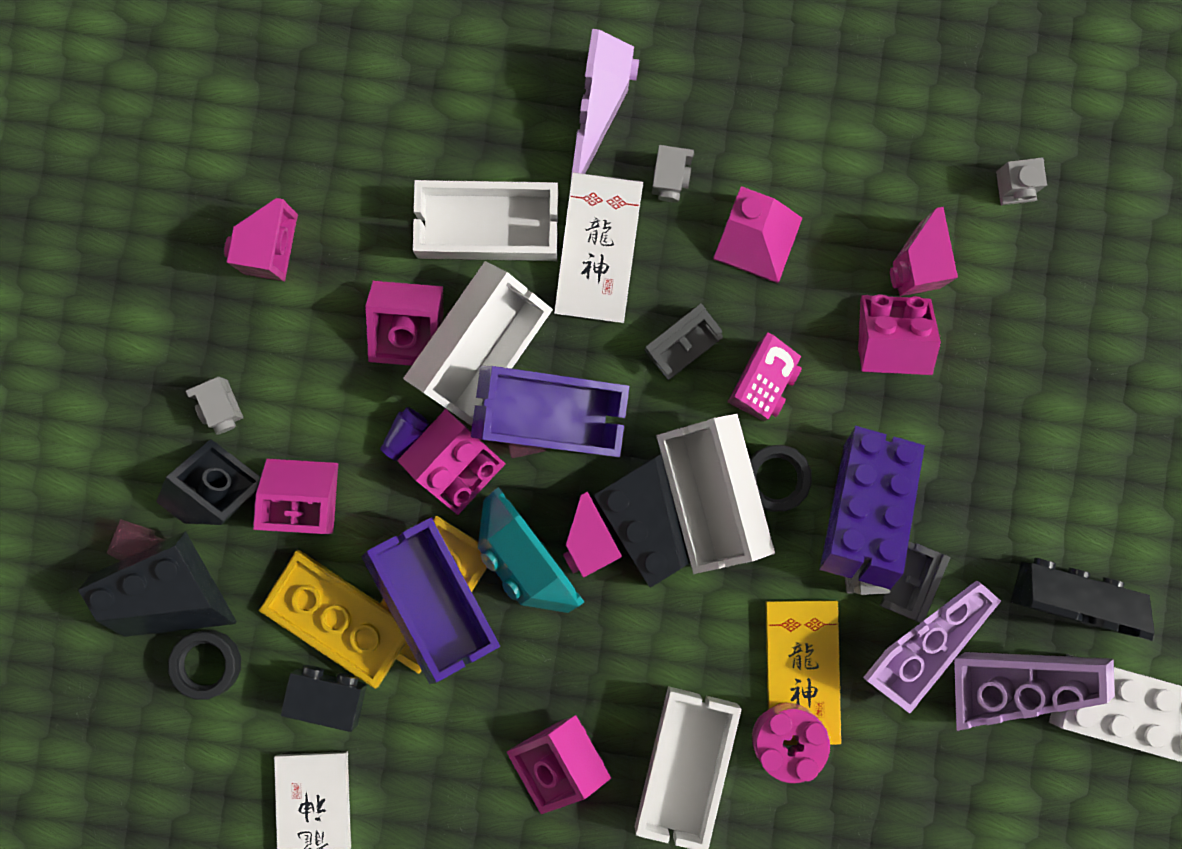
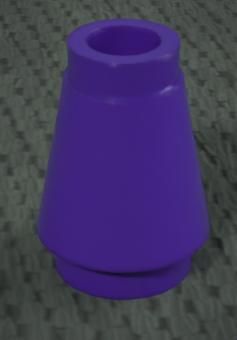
[380,407,429,461]

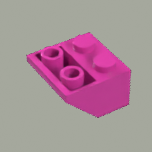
[858,294,941,375]
[398,409,506,515]
[253,459,338,534]

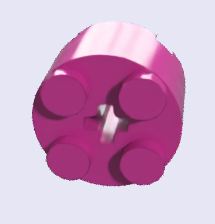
[752,703,830,783]

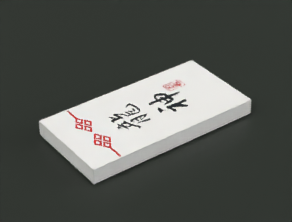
[554,172,643,323]
[274,751,351,849]

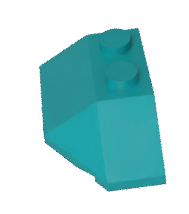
[478,487,584,613]

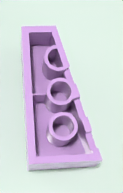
[954,652,1115,731]

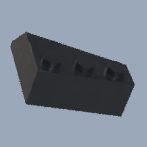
[594,454,690,588]
[78,531,237,637]
[1010,558,1155,641]

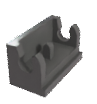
[644,303,723,380]
[880,542,951,623]

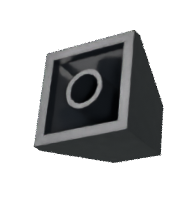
[156,439,261,525]

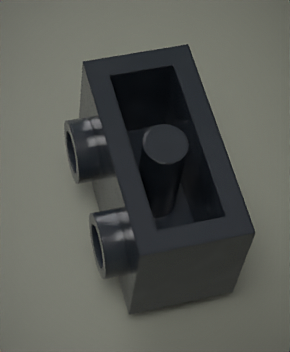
[281,665,367,732]

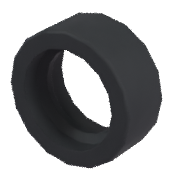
[750,445,812,512]
[168,630,241,700]

